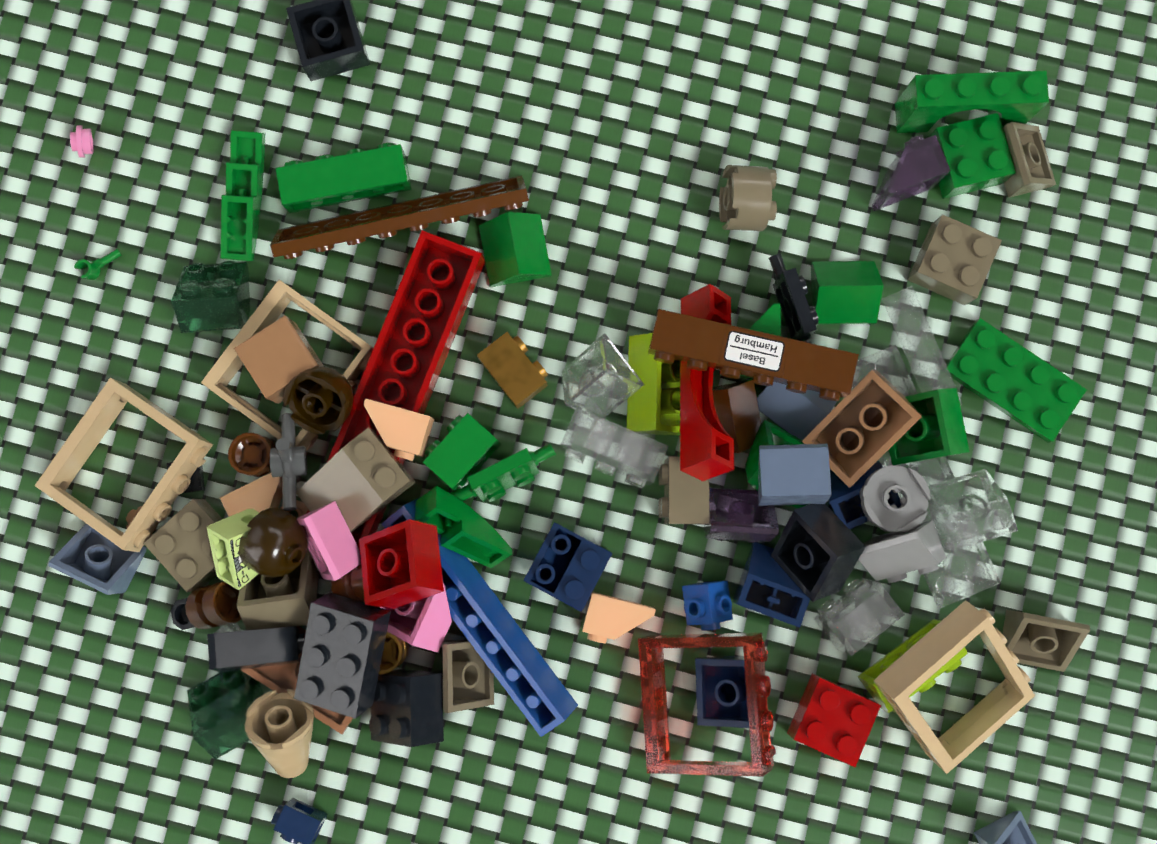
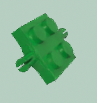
[451,443,556,502]

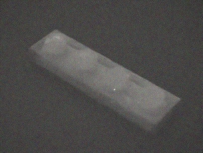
[882,286,963,405]

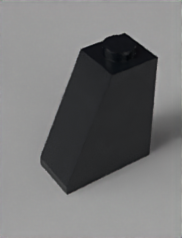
[207,626,305,672]

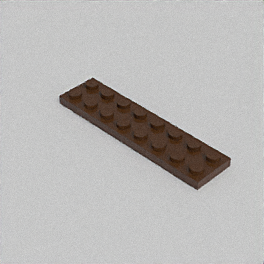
[270,175,529,259]

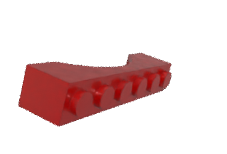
[680,284,734,481]

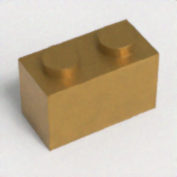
[477,332,548,409]

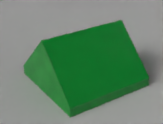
[479,212,552,287]
[811,261,884,325]

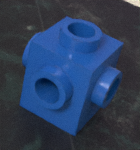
[682,580,733,631]

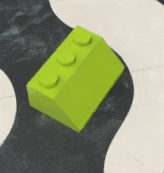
[627,333,681,435]
[857,619,968,713]

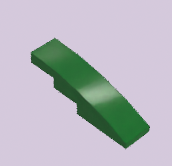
[220,130,266,261]

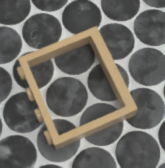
[201,280,373,451]
[35,378,213,552]
[873,600,1035,774]

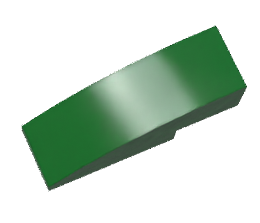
[415,486,512,568]

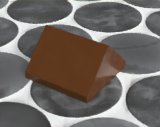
[712,379,761,453]

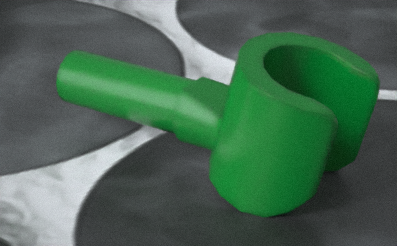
[74,249,122,280]

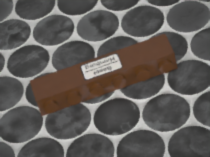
[648,309,859,401]

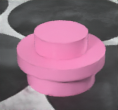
[70,125,93,158]

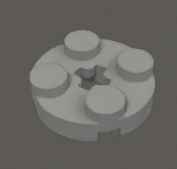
[860,465,930,532]

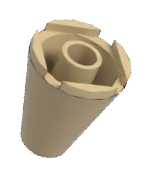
[244,689,314,778]

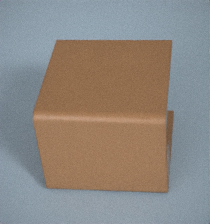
[234,316,324,404]

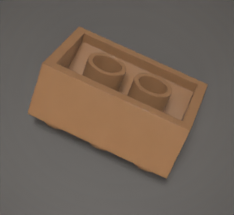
[802,370,922,488]

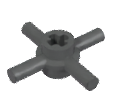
[270,413,307,511]

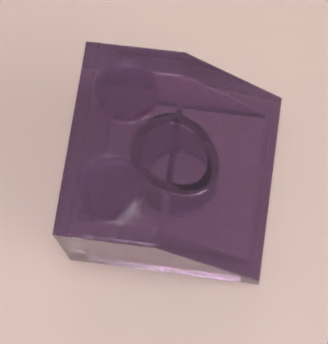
[872,135,951,211]
[704,488,779,542]

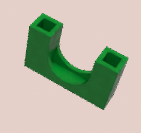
[895,70,1049,133]

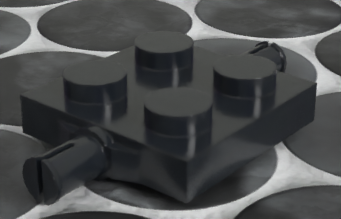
[768,254,819,344]

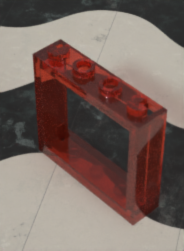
[638,633,776,777]

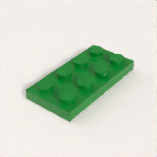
[942,318,1087,443]

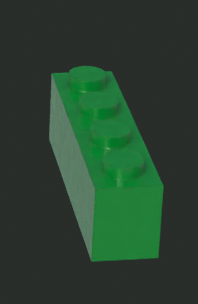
[275,143,412,213]

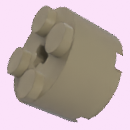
[719,165,777,231]

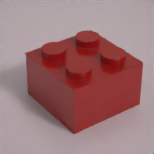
[359,519,444,609]
[787,673,881,767]

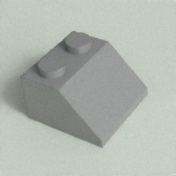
[859,520,946,583]

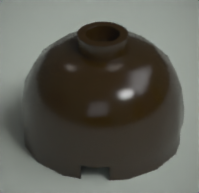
[283,366,354,434]
[239,507,308,577]

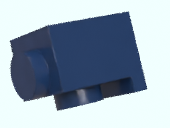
[271,798,328,844]

